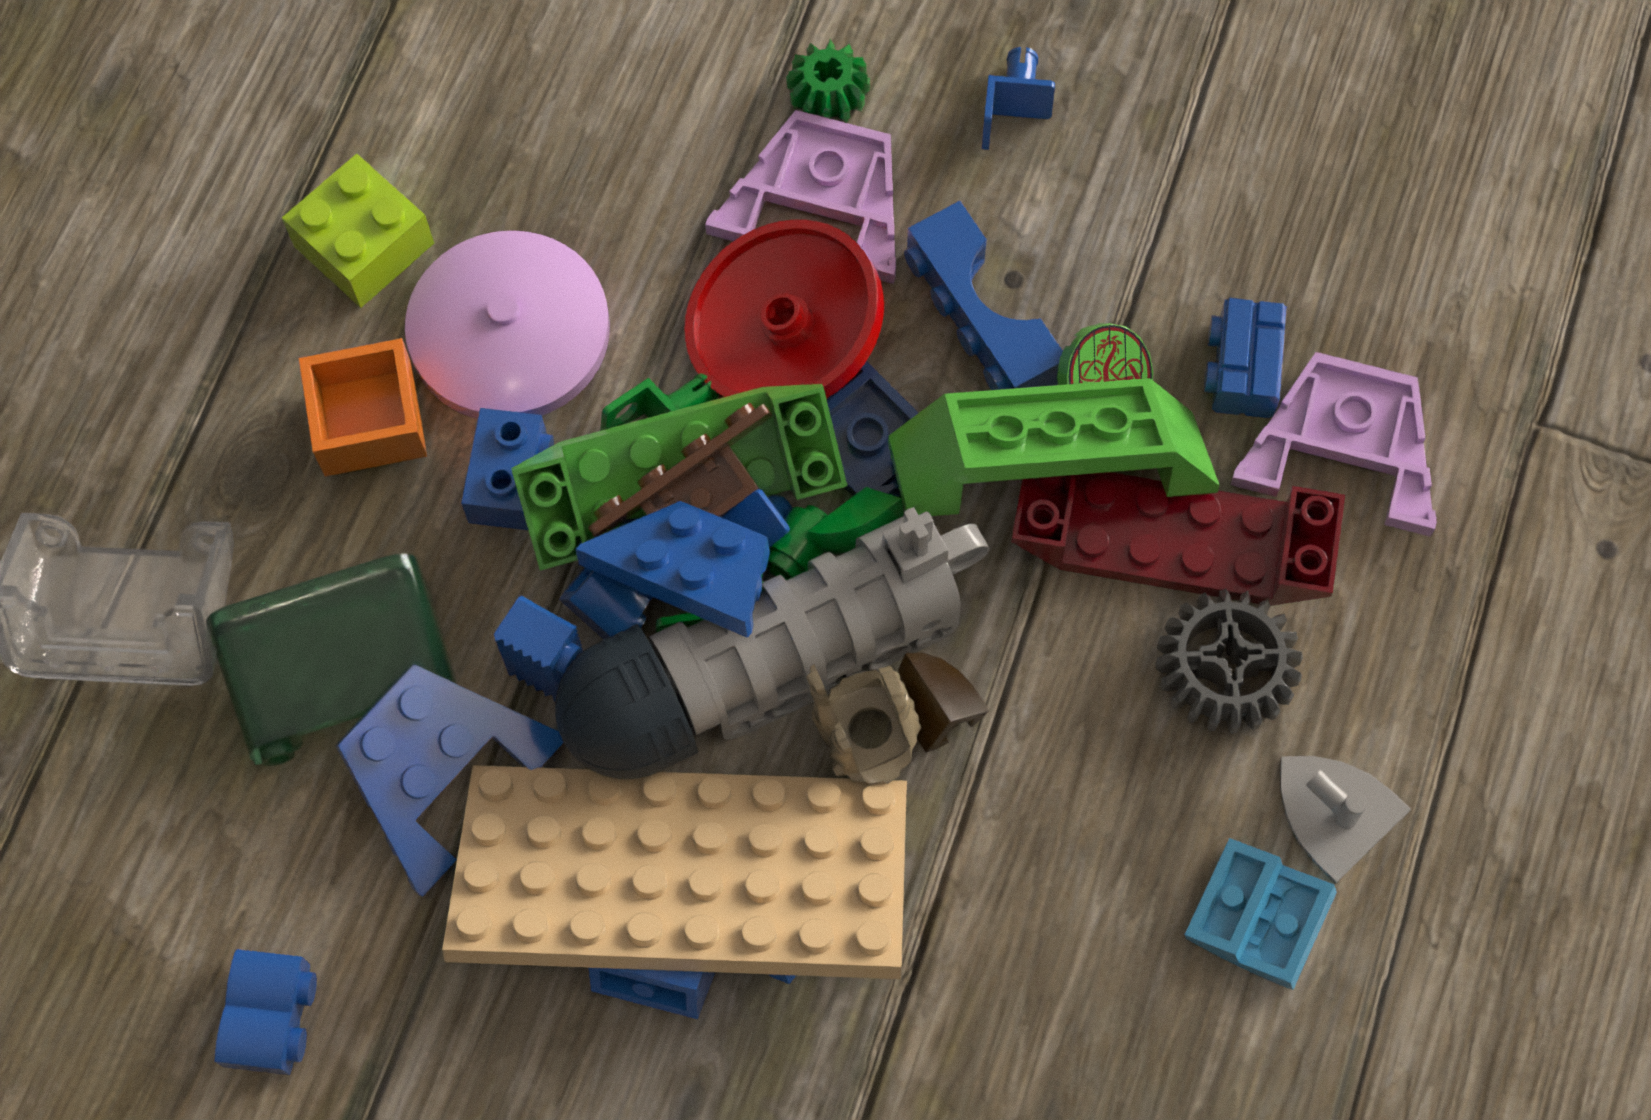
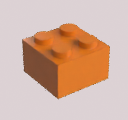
[299,338,427,477]

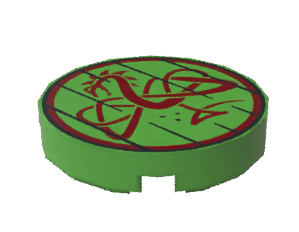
[1057,323,1153,385]

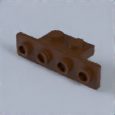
[588,403,773,537]

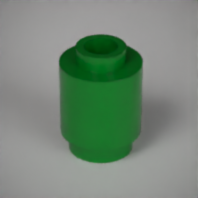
[766,505,828,581]

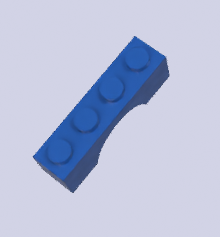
[904,201,1063,390]

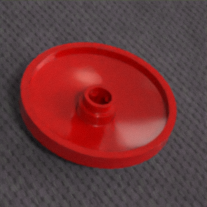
[684,219,884,399]

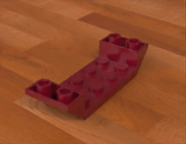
[1011,472,1345,606]

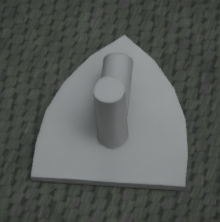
[1280,756,1411,884]

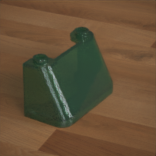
[206,553,458,766]

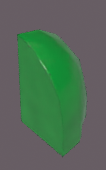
[806,487,904,555]

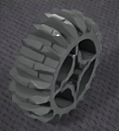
[1155,588,1303,734]

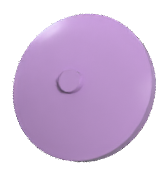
[405,231,610,419]

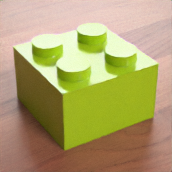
[282,153,435,308]

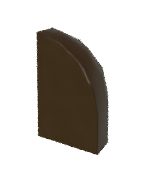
[898,652,990,753]

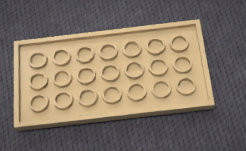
[442,765,907,979]

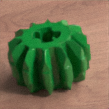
[786,39,870,123]

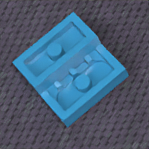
[1184,838,1337,990]

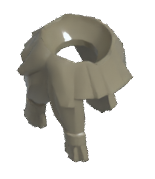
[806,664,921,784]

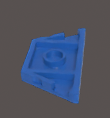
[576,501,770,638]

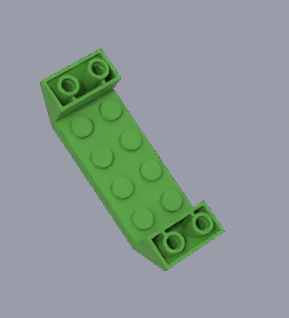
[888,378,1220,516]
[511,384,847,571]

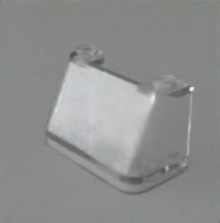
[0,513,234,686]

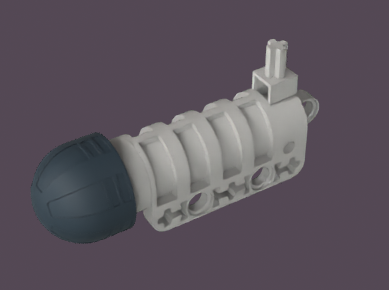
[555,507,990,779]

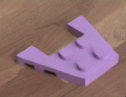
[705,110,896,284]
[1230,352,1437,537]

